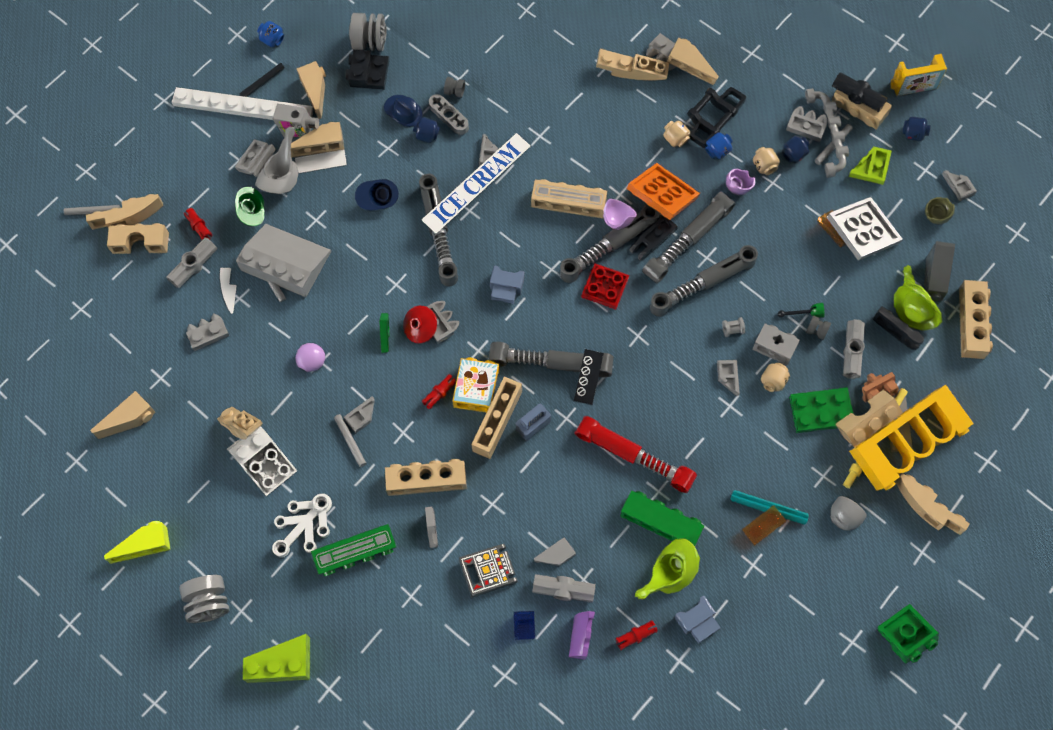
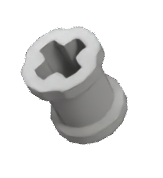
[722,317,745,337]

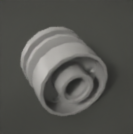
[349,13,387,51]
[179,575,230,623]

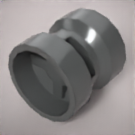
[444,77,465,98]
[806,315,831,340]

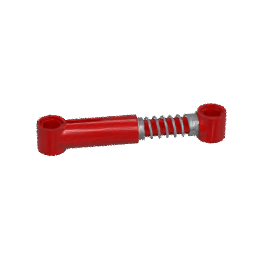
[575,416,697,493]

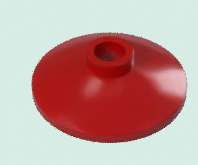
[403,306,437,343]

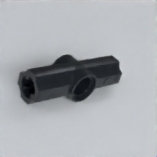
[832,72,888,112]

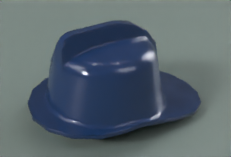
[384,95,423,127]
[355,179,399,210]

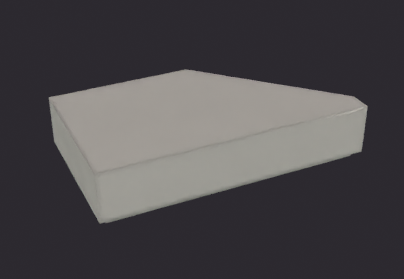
[479,134,498,166]
[942,170,977,201]
[717,360,740,396]
[344,396,375,433]
[425,507,438,548]
[534,538,576,566]

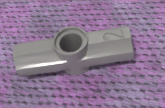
[166,238,217,288]
[843,319,865,379]
[532,574,596,602]

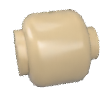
[663,121,690,148]
[753,147,780,175]
[761,363,790,392]

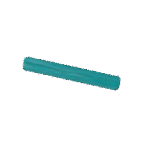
[730,490,809,525]

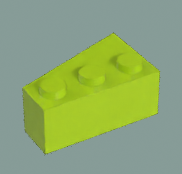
[243,634,310,683]

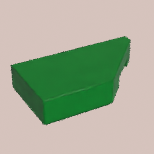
[379,313,390,353]

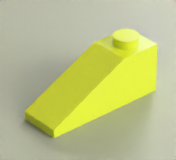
[104,521,170,564]

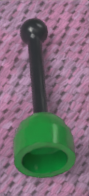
[778,303,825,318]

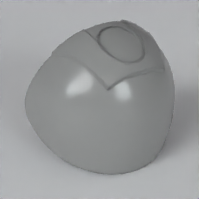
[830,496,867,531]

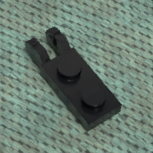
[630,216,678,261]
[873,306,924,350]

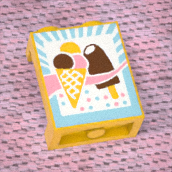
[891,54,947,96]
[453,357,499,413]

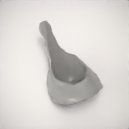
[255,127,299,194]

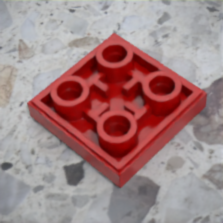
[581,263,629,310]

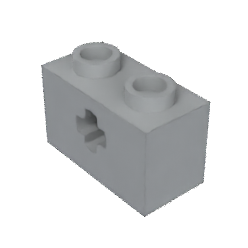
[753,324,800,366]

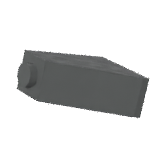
[924,241,955,301]

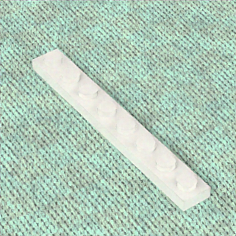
[172,87,314,120]

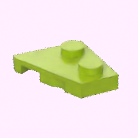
[849,147,892,185]

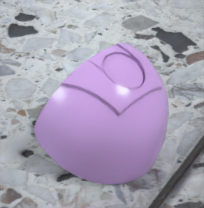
[603,199,637,230]

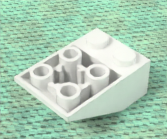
[227,427,297,496]

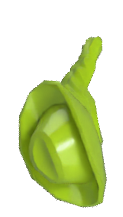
[894,265,942,331]
[635,539,700,600]

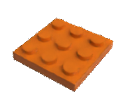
[626,163,700,220]

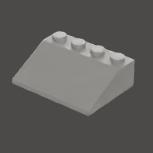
[236,224,331,297]

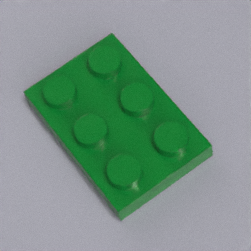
[789,387,853,433]

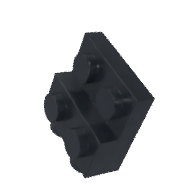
[346,49,389,90]

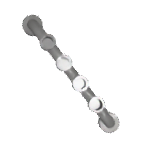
[805,88,849,178]

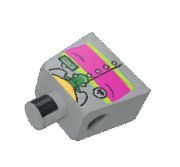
[272,103,319,137]

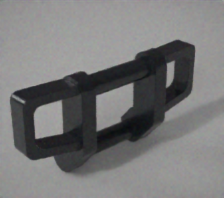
[687,87,746,148]

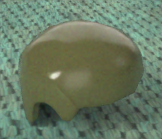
[925,197,955,225]

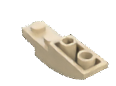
[596,49,669,80]
[86,194,163,230]
[217,407,263,440]
[896,473,970,535]

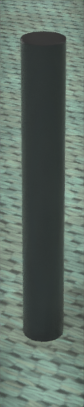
[239,63,285,97]

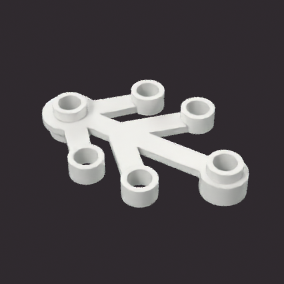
[272,494,332,557]

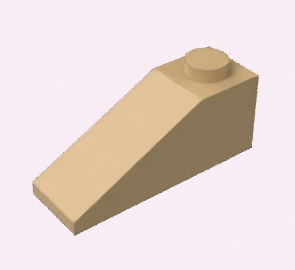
[667,38,719,85]
[297,61,326,119]
[290,122,344,158]
[90,391,156,439]

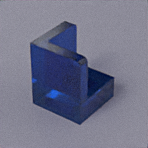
[514,611,535,640]

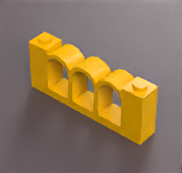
[849,385,974,491]

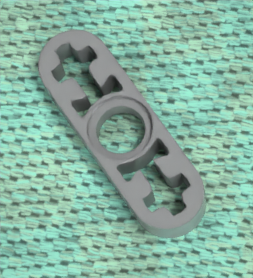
[429,94,469,135]

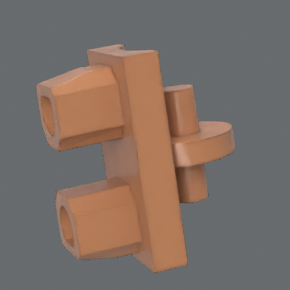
[862,372,899,403]

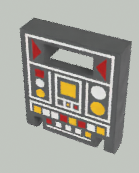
[459,544,518,598]

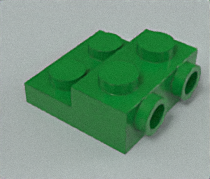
[878,604,939,664]

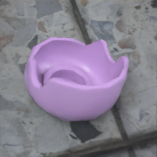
[726,169,755,195]
[295,343,325,372]

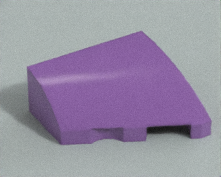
[569,611,595,660]

